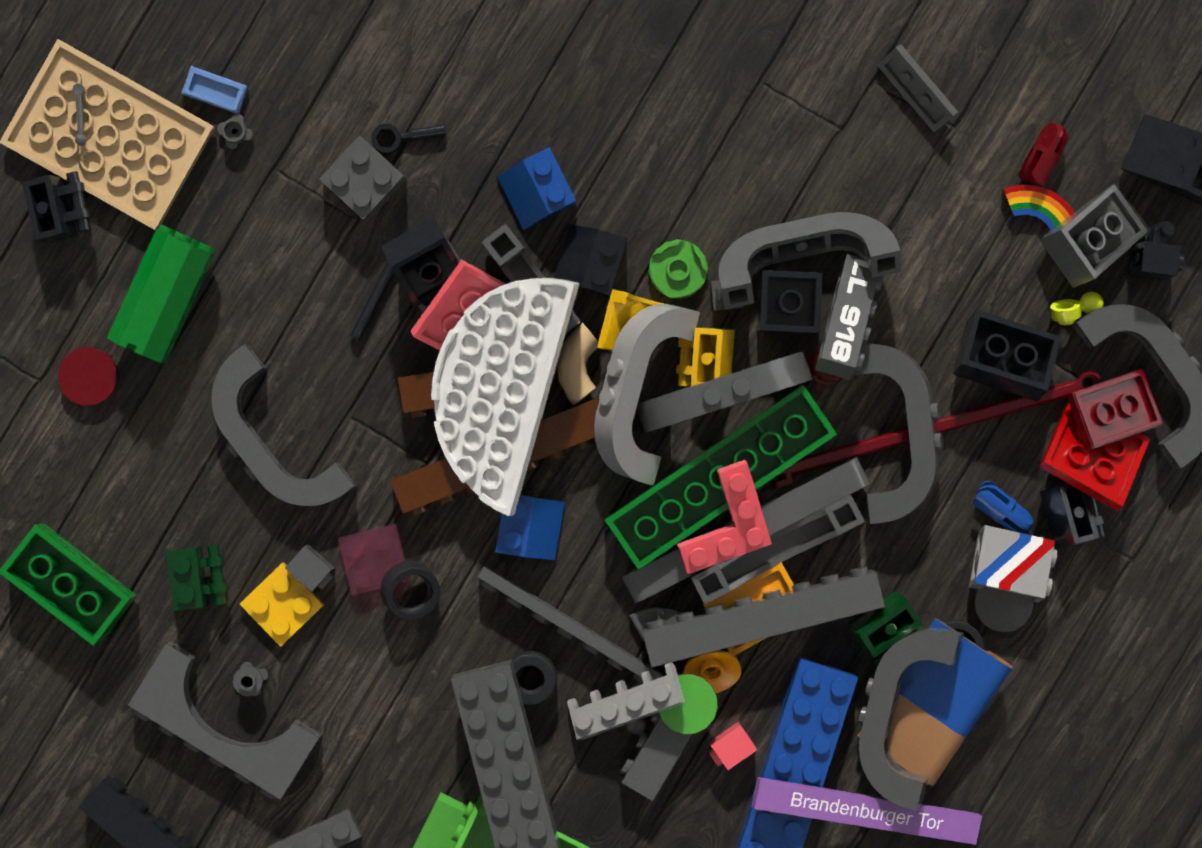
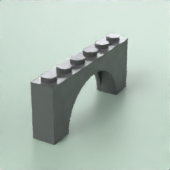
[128,641,322,800]

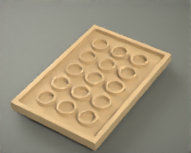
[0,39,215,230]

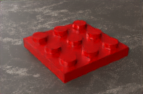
[1039,401,1150,512]

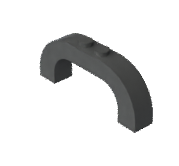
[719,212,902,310]
[1071,304,1202,469]
[211,344,357,506]
[854,344,943,524]
[635,351,813,433]
[858,628,964,812]

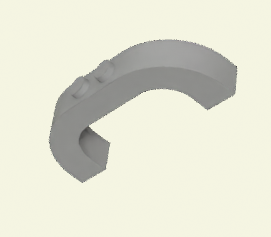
[594,304,700,485]

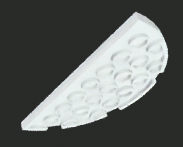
[431,278,579,516]

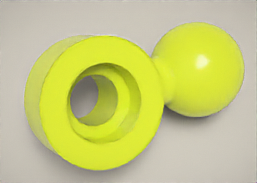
[1050,291,1104,325]

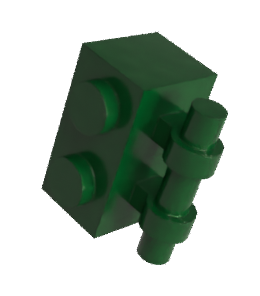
[166,544,228,611]
[848,591,923,667]

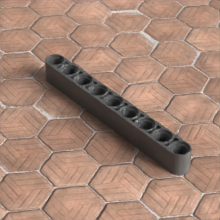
[621,457,870,603]

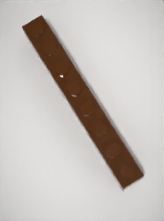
[390,397,599,517]

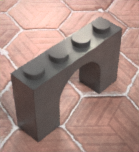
[482,223,580,336]

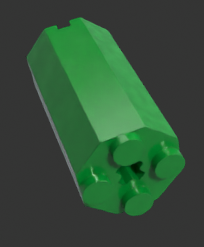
[107,224,216,364]

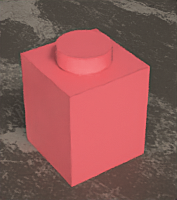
[709,722,757,770]

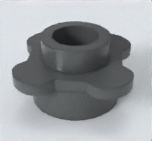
[217,114,253,149]

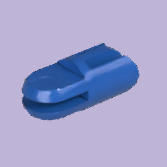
[973,481,1033,534]

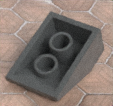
[1040,184,1147,288]

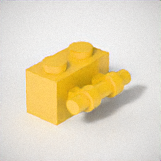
[676,328,735,386]

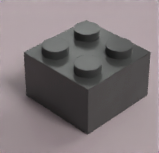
[319,135,407,223]

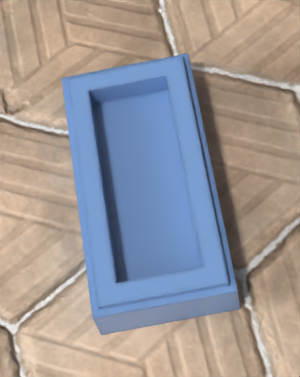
[181,66,249,114]

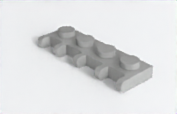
[567,662,685,740]

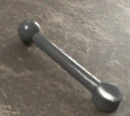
[72,83,87,146]

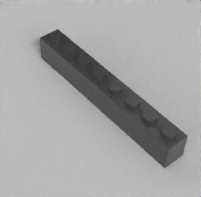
[642,566,885,667]

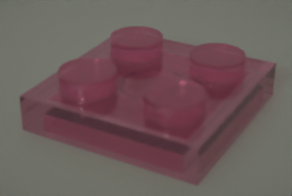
[338,523,410,596]

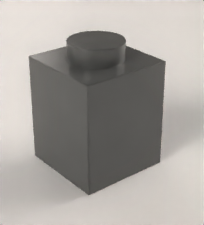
[285,544,335,592]

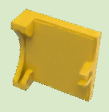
[597,289,664,351]

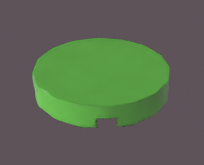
[649,239,708,299]
[659,674,718,734]

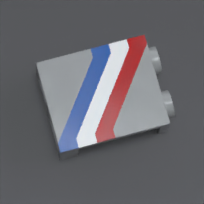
[969,525,1057,603]

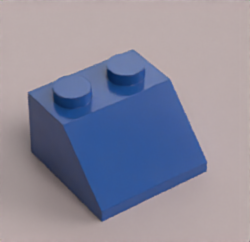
[497,147,576,230]
[495,494,565,560]

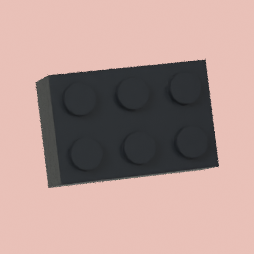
[953,309,1061,402]

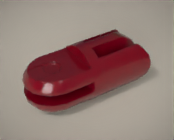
[1018,123,1069,186]

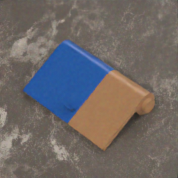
[858,618,1013,786]

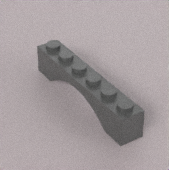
[690,495,865,604]

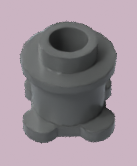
[233,662,268,696]

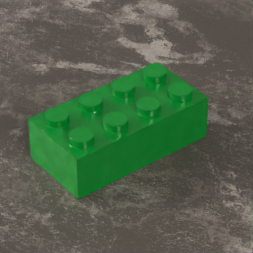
[0,523,137,646]

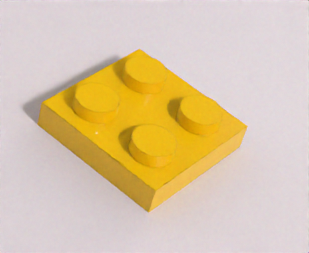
[240,562,325,647]

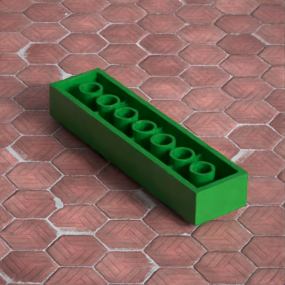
[604,385,837,570]

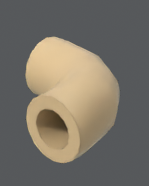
[557,323,598,406]

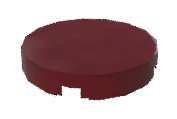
[58,347,119,406]

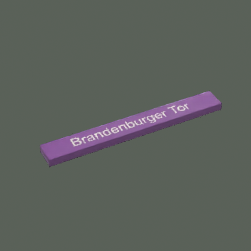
[751,777,982,845]

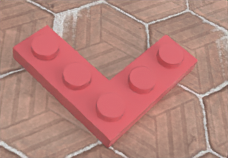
[677,460,772,574]

